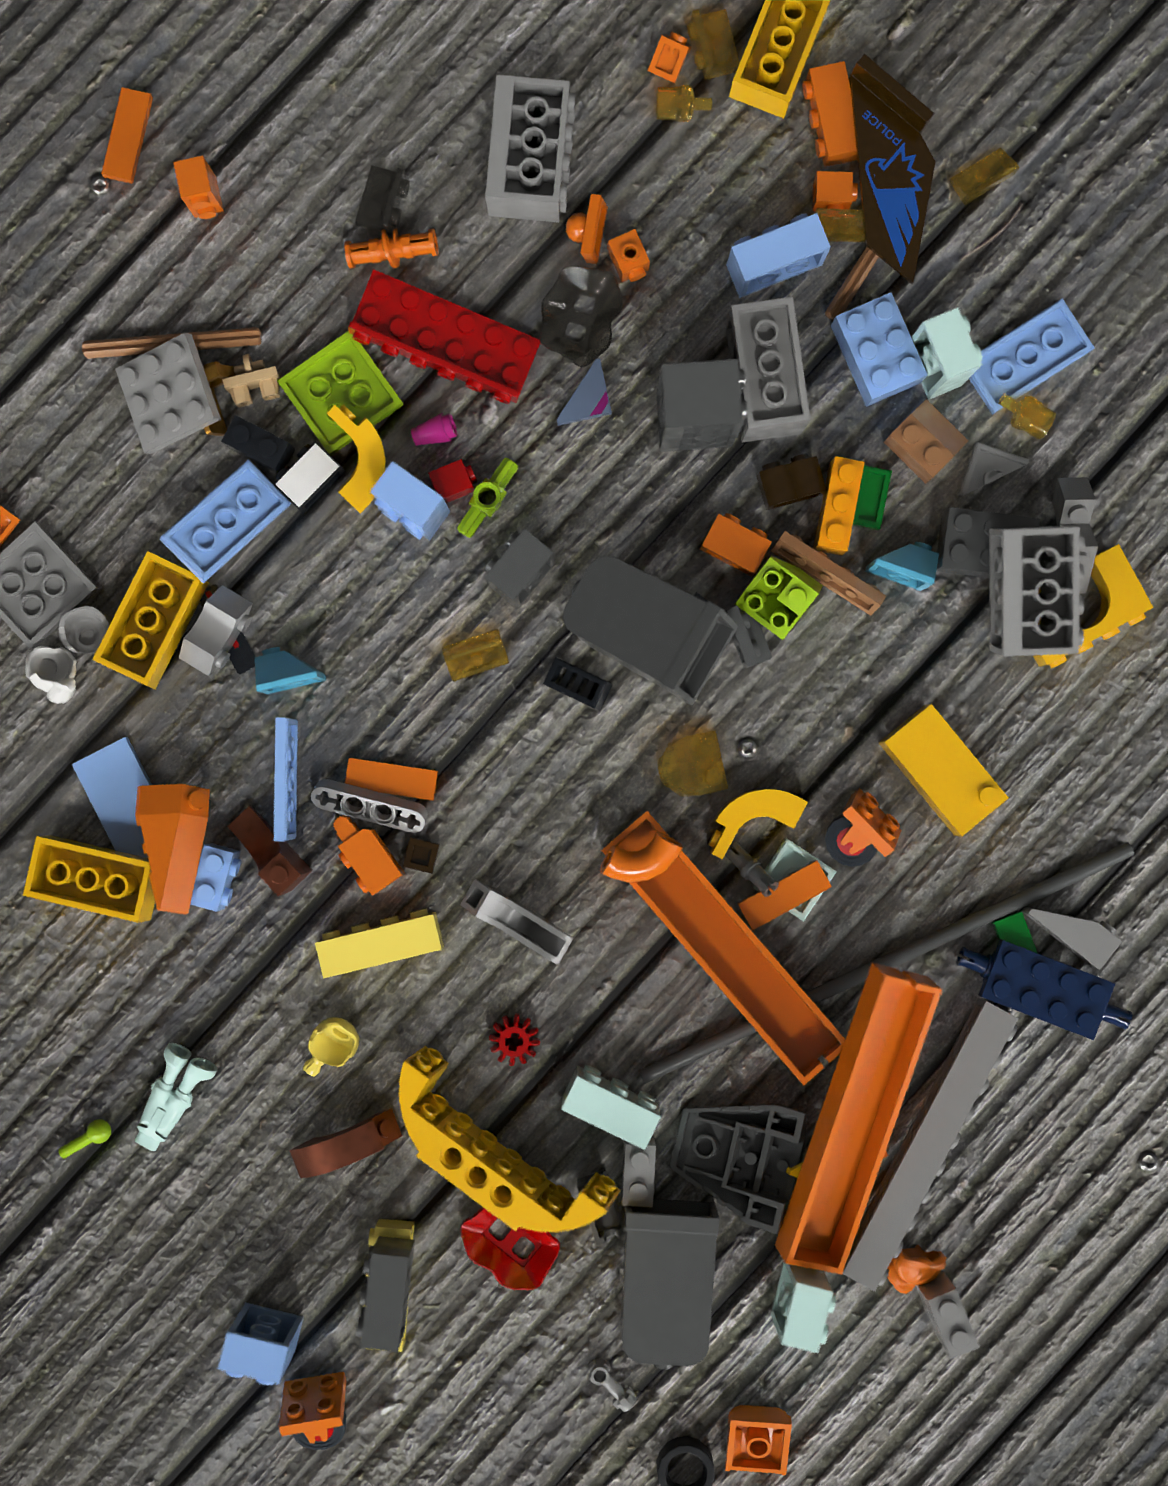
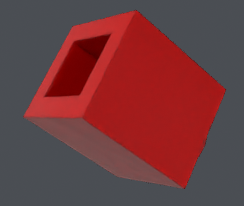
[428,459,477,503]

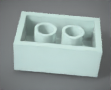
[911,308,982,400]
[561,1065,661,1150]
[771,1262,836,1353]

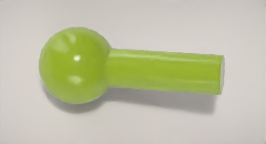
[58,1119,111,1159]

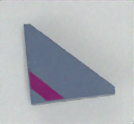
[557,358,612,426]

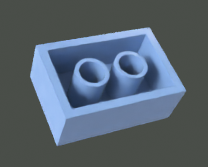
[726,213,831,298]
[831,292,928,407]
[370,461,450,541]
[218,1303,304,1385]

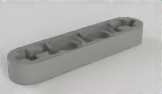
[311,779,428,833]

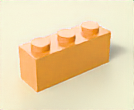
[813,456,865,556]

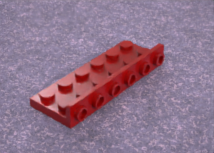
[348,269,541,404]

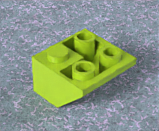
[735,556,823,640]

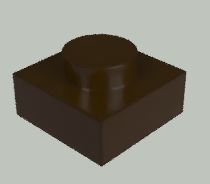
[403,837,440,874]

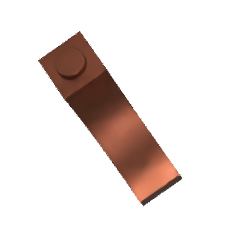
[227,806,313,896]

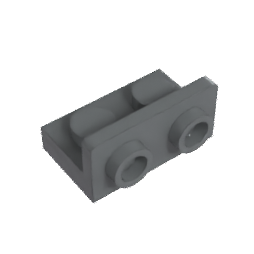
[725,606,772,669]

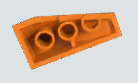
[135,784,210,915]

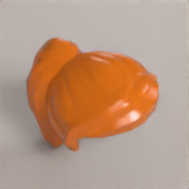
[887,1245,947,1294]

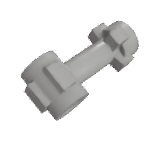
[589,1358,637,1412]

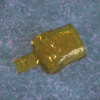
[657,85,712,122]
[998,393,1056,440]

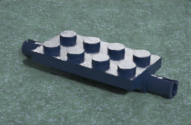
[956,939,1133,1040]

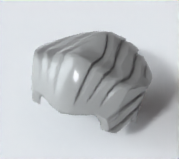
[58,606,111,654]

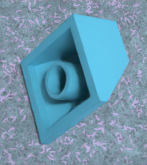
[865,542,939,591]
[255,647,326,694]

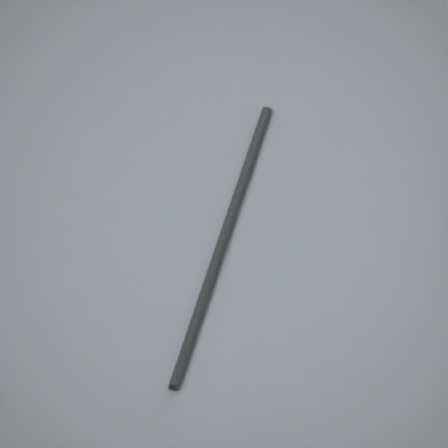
[638,842,1134,1084]

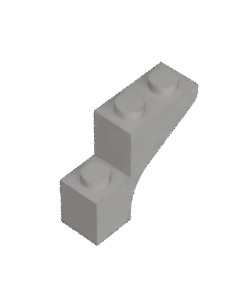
[1052,477,1098,594]
[460,879,573,965]

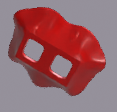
[460,1207,560,1291]

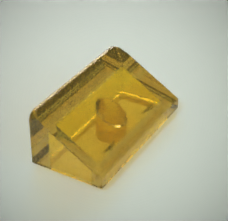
[949,148,1020,205]
[814,208,865,243]
[442,629,509,682]

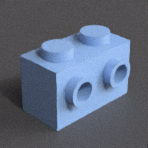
[190,843,241,912]

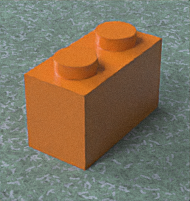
[173,155,224,219]
[700,513,772,577]

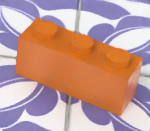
[802,61,858,167]

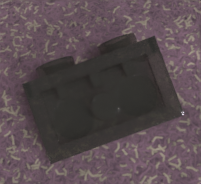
[355,165,410,236]

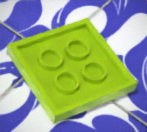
[277,331,404,456]

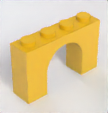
[1033,544,1154,668]

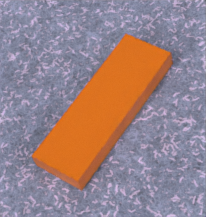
[101,87,153,184]
[345,758,439,801]
[737,860,832,931]

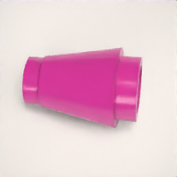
[411,413,458,446]

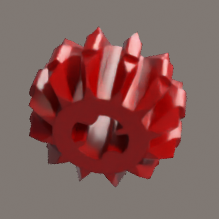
[489,1013,540,1066]

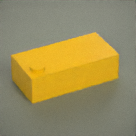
[729,0,831,119]
[92,551,209,690]
[879,704,1009,837]
[23,835,155,923]

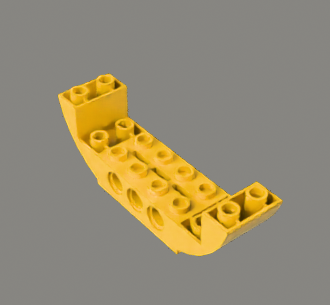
[399,1046,621,1232]

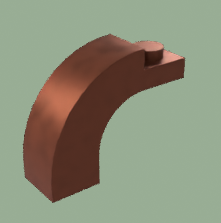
[290,1108,402,1178]

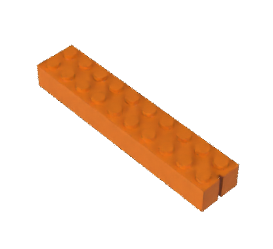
[601,811,845,1085]
[775,963,942,1275]

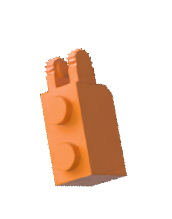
[333,815,405,896]

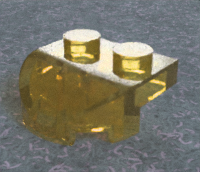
[658,730,728,797]

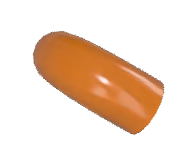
[600,832,683,883]

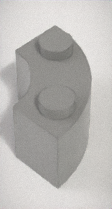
[179,585,253,676]

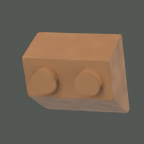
[884,399,969,484]

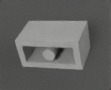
[622,1138,656,1207]

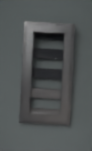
[543,657,612,711]

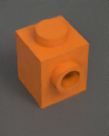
[812,171,858,216]
[607,229,650,282]

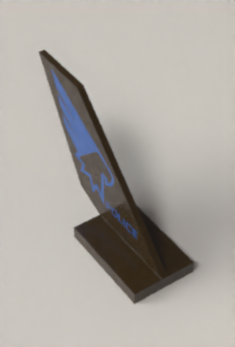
[849,54,936,284]

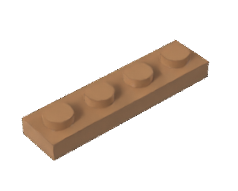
[771,531,886,616]

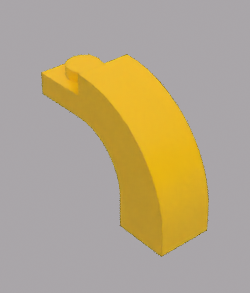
[326,404,385,514]
[708,789,808,860]

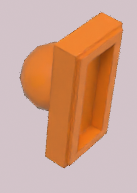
[566,194,608,264]

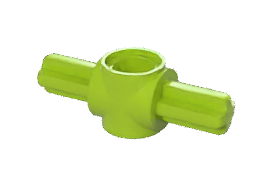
[457,458,519,538]

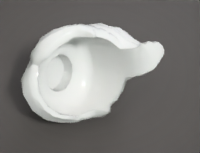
[25,646,77,704]

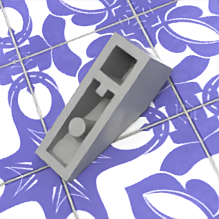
[1021,906,1122,970]

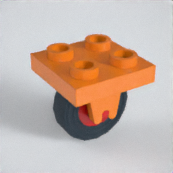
[825,788,901,867]
[279,1372,347,1450]

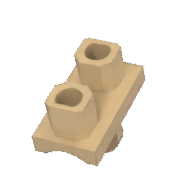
[222,354,282,408]

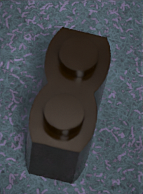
[756,453,827,510]

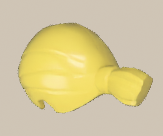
[303,1017,359,1077]

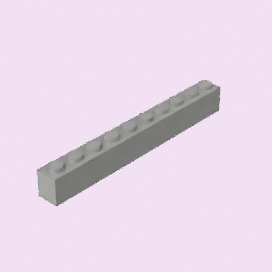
[842,999,1018,1292]

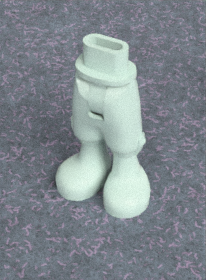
[135,1043,218,1151]

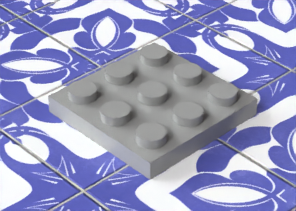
[115,333,221,454]
[0,521,99,649]

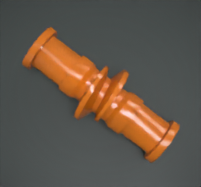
[344,228,439,269]

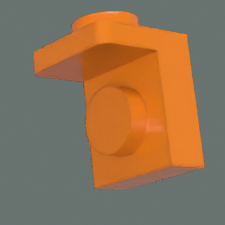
[647,31,692,83]

